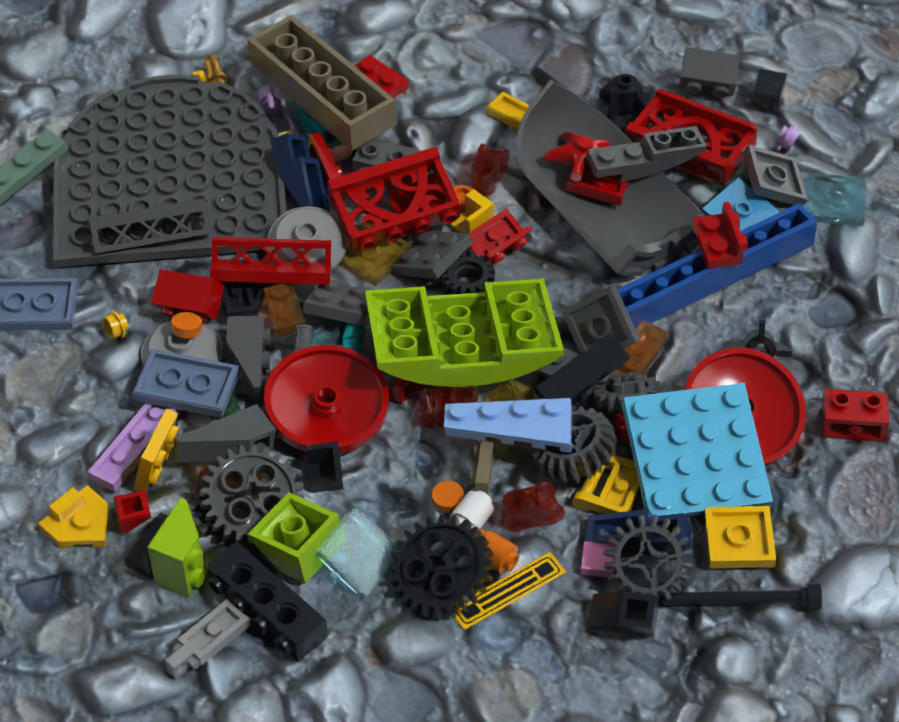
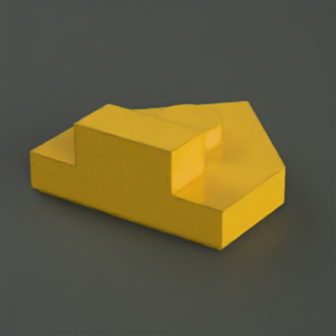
[38,485,110,548]

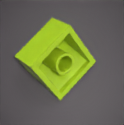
[248,492,345,584]
[148,498,206,598]

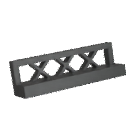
[89,198,212,253]

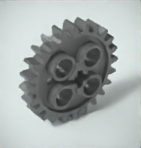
[199,444,305,548]

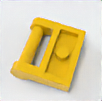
[572,455,640,514]

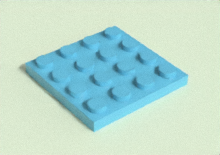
[621,383,773,517]

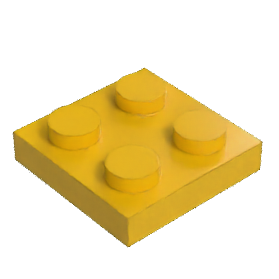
[133,408,179,491]
[704,506,776,568]

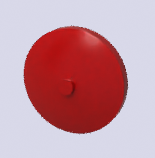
[264,345,389,454]
[683,348,806,467]

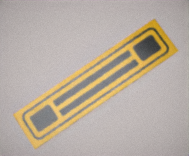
[455,552,566,630]

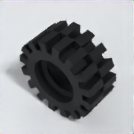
[442,252,495,295]

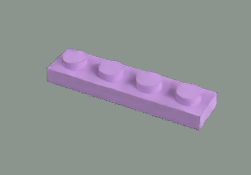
[88,403,183,492]

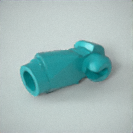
[337,322,366,354]

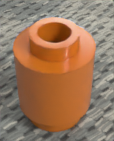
[480,530,520,574]

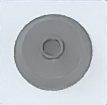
[268,206,348,270]
[141,321,224,367]

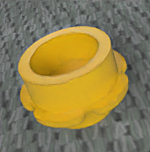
[102,311,129,339]

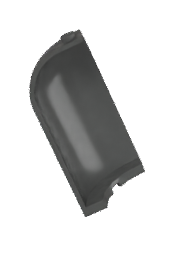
[517,79,706,276]

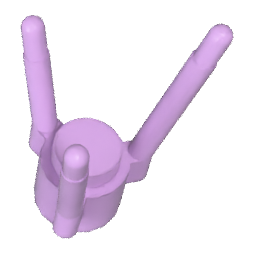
[257,84,300,135]

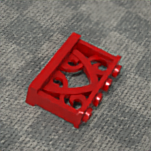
[625,89,758,188]
[327,146,462,252]

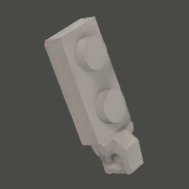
[165,600,251,679]

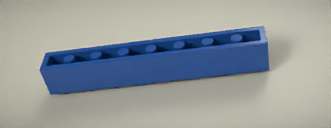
[617,203,818,330]

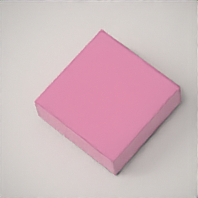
[581,541,616,578]

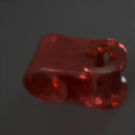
[471,143,510,197]
[418,385,479,429]
[501,482,565,532]

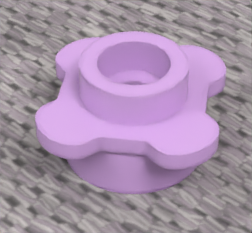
[776,121,800,152]

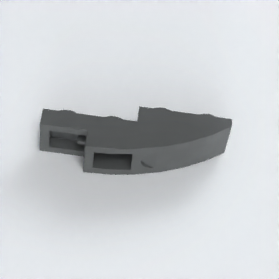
[586,126,707,182]

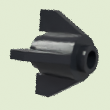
[599,74,647,120]
[729,320,792,358]

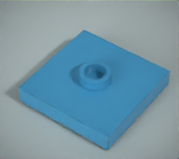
[701,177,780,231]

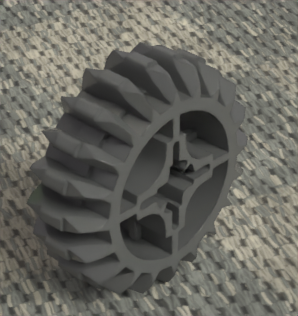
[531,406,617,484]
[604,514,693,602]

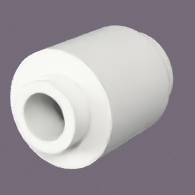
[450,490,494,530]

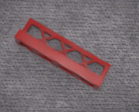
[210,237,332,285]

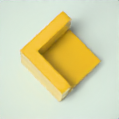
[450,189,494,233]

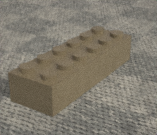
[247,15,397,151]

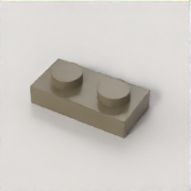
[469,437,495,495]

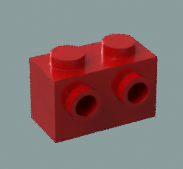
[151,269,225,323]
[821,389,889,442]

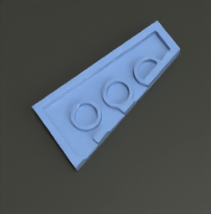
[444,398,572,453]

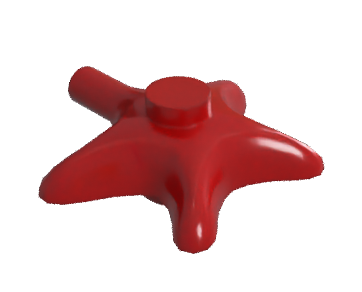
[543,131,614,182]

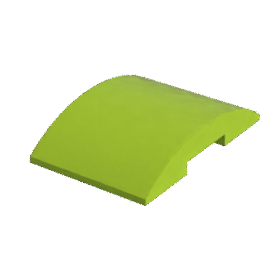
[365,279,564,387]

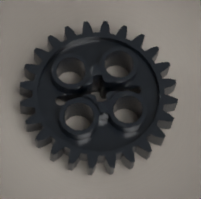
[388,514,495,620]

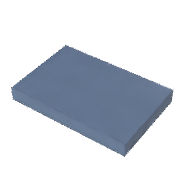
[0,278,79,331]
[132,349,240,418]

